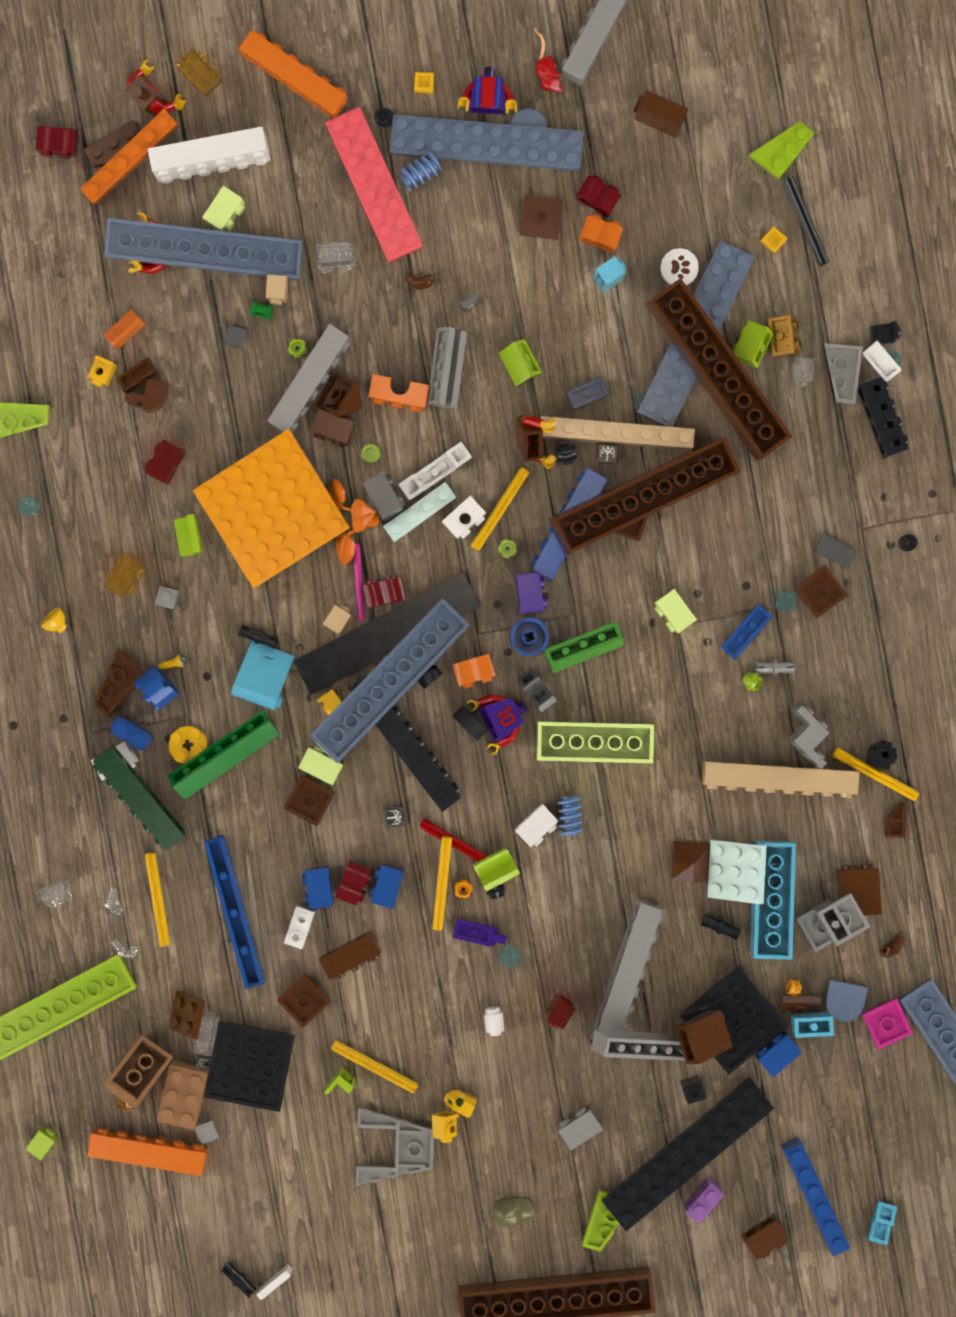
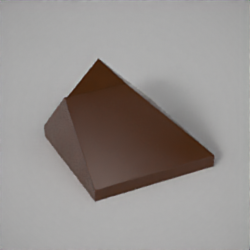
[316,373,362,417]
[671,841,710,883]

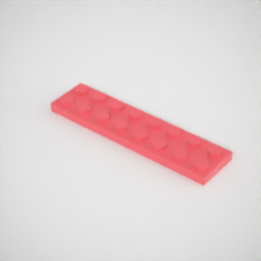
[325,107,423,263]

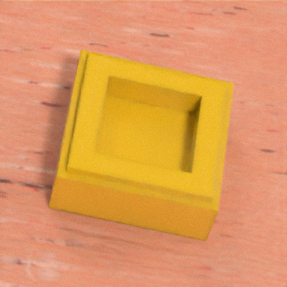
[414,72,434,94]
[760,226,788,254]

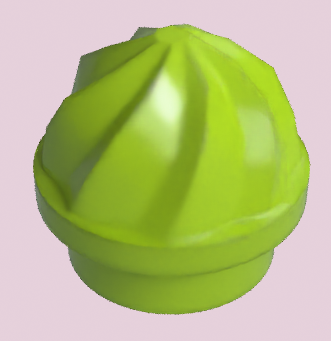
[743,672,763,691]

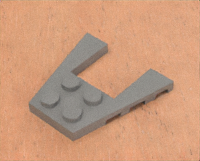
[356,1107,434,1186]

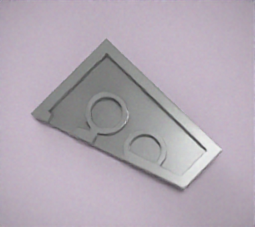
[824,343,863,405]

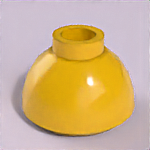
[41,608,67,633]

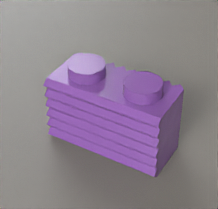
[683,1177,724,1224]

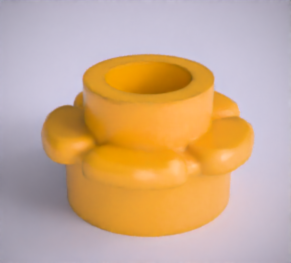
[454,880,473,899]
[786,979,802,996]

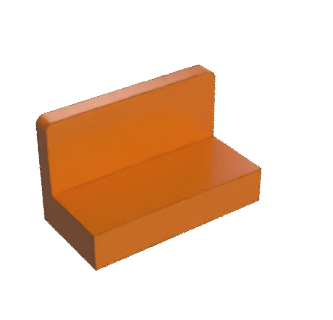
[104,309,146,350]

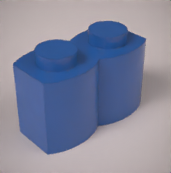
[110,717,154,750]

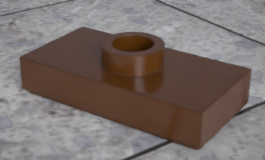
[117,357,158,393]
[780,996,821,1013]

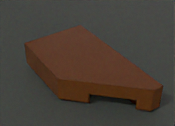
[885,802,906,838]

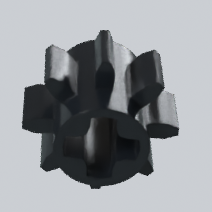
[555,441,577,466]

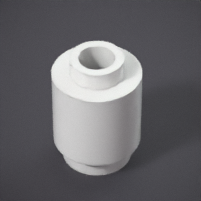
[484,1006,505,1036]

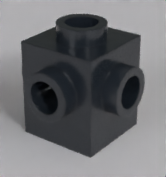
[867,740,898,770]

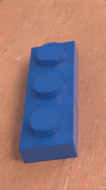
[720,604,773,660]

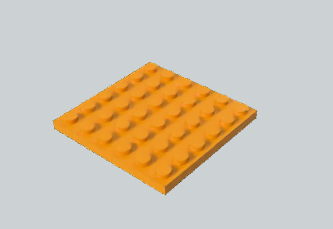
[193,429,351,589]

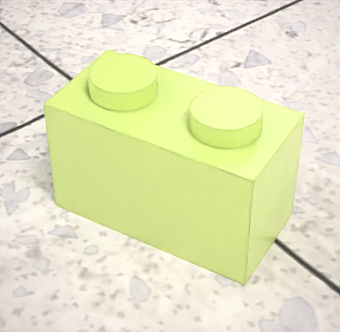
[202,186,245,232]
[654,589,697,634]
[298,745,344,785]

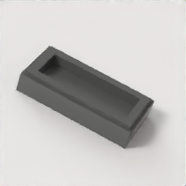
[814,534,857,569]

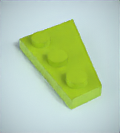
[748,121,815,180]
[0,402,50,438]

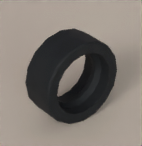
[452,705,488,741]

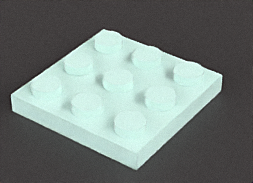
[707,840,767,904]

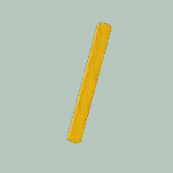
[471,467,529,551]
[832,748,919,801]
[432,836,452,931]
[145,852,170,947]
[331,1040,418,1093]

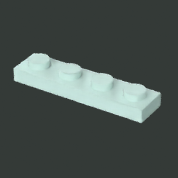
[383,482,456,543]

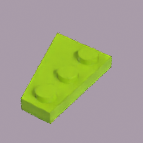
[582,1189,620,1252]

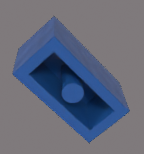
[369,864,404,909]
[302,866,334,909]
[755,1031,802,1078]

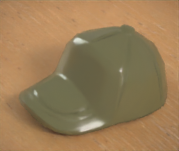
[493,1197,534,1228]

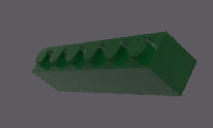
[93,744,186,851]

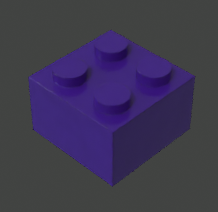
[515,572,547,615]

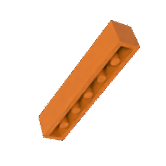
[238,30,348,119]
[80,109,180,205]
[87,1127,208,1176]

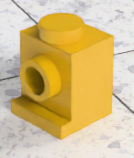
[87,355,117,387]
[317,689,342,715]
[432,1111,459,1143]

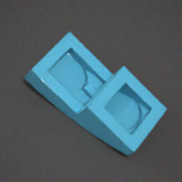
[867,1201,897,1245]

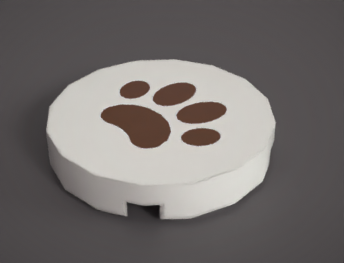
[660,248,699,286]

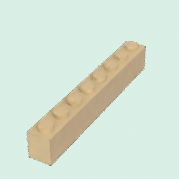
[540,416,695,451]
[702,761,859,798]

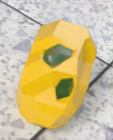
[444,1089,477,1118]

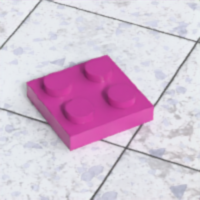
[861,997,913,1050]

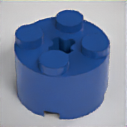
[510,618,549,656]
[133,665,179,711]

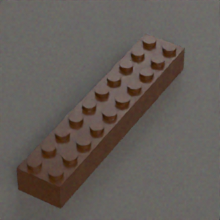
[645,278,793,461]
[548,437,740,554]
[459,1266,655,1317]

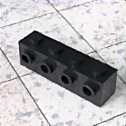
[857,377,909,459]

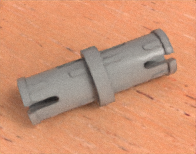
[755,660,795,675]

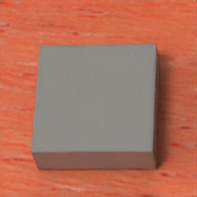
[195,1119,220,1145]

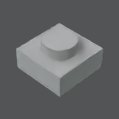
[155,586,179,609]

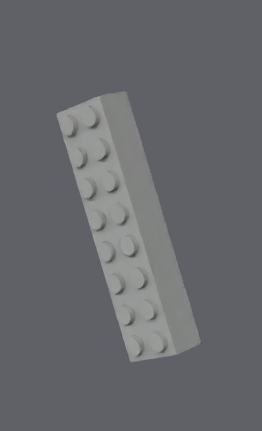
[588,898,664,1058]

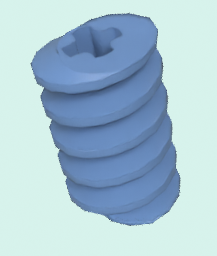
[399,152,442,192]
[557,795,584,836]

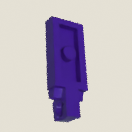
[452,918,507,947]

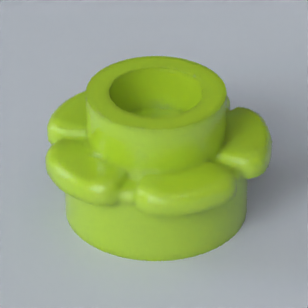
[288,339,307,358]
[498,539,517,558]

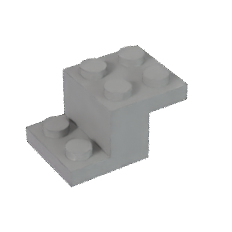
[787,705,829,769]
[795,892,870,952]

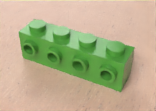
[544,622,624,674]

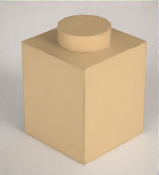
[265,275,288,305]
[323,604,352,635]

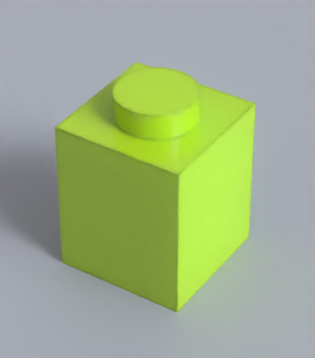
[25,1126,59,1161]

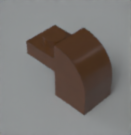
[124,380,168,413]

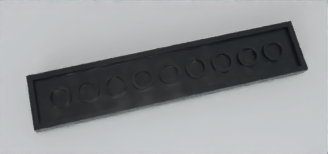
[293,573,481,695]
[601,1077,775,1232]

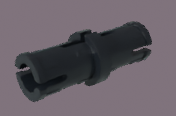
[238,624,279,649]
[700,914,741,940]
[221,1262,257,1298]

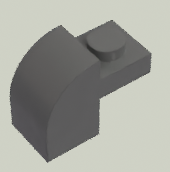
[517,668,557,712]

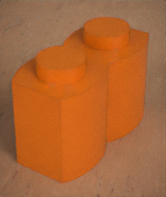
[578,214,623,253]
[452,653,496,689]

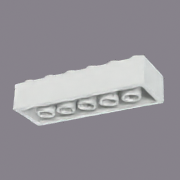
[148,127,271,183]

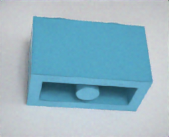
[593,256,626,293]
[790,1012,834,1038]

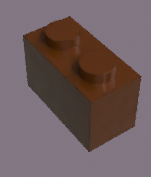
[310,409,355,447]
[741,1214,789,1260]

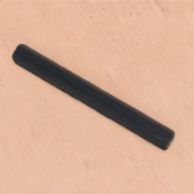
[783,176,829,266]

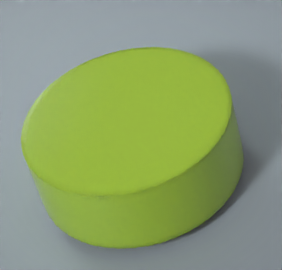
[361,444,381,464]

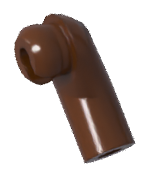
[405,273,434,290]
[880,934,905,957]

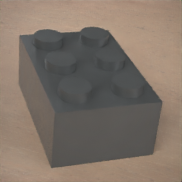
[363,472,405,522]

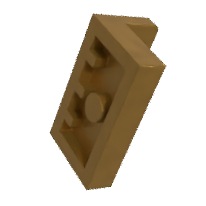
[768,315,802,358]

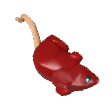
[534,28,563,92]

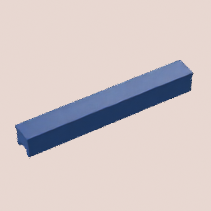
[204,835,266,989]

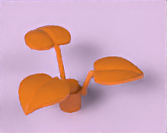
[328,479,379,566]

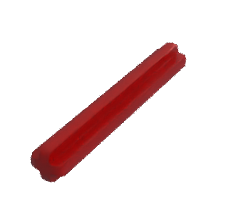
[420,819,488,862]

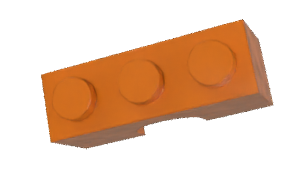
[368,374,429,413]

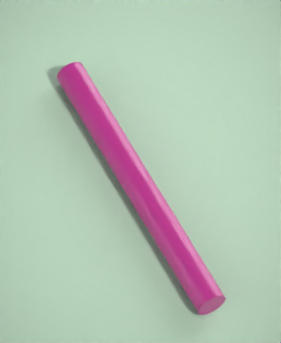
[353,544,365,621]

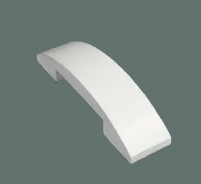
[398,442,472,500]

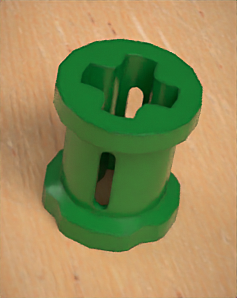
[250,299,273,321]

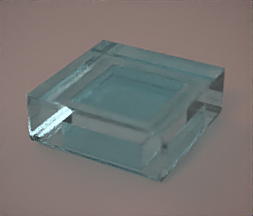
[775,591,796,612]
[497,943,523,971]

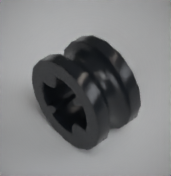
[898,534,918,552]

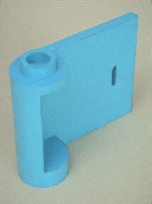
[231,641,295,710]

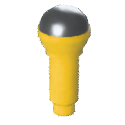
[158,654,188,670]

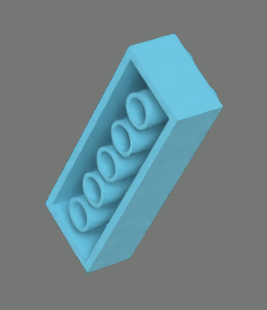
[750,840,796,960]

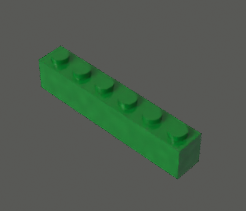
[168,710,280,800]

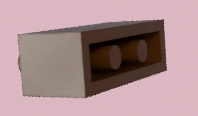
[319,931,382,981]

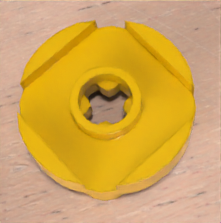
[169,726,208,764]

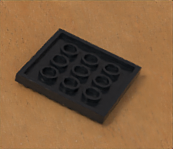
[679,966,788,1075]
[204,1021,295,1112]

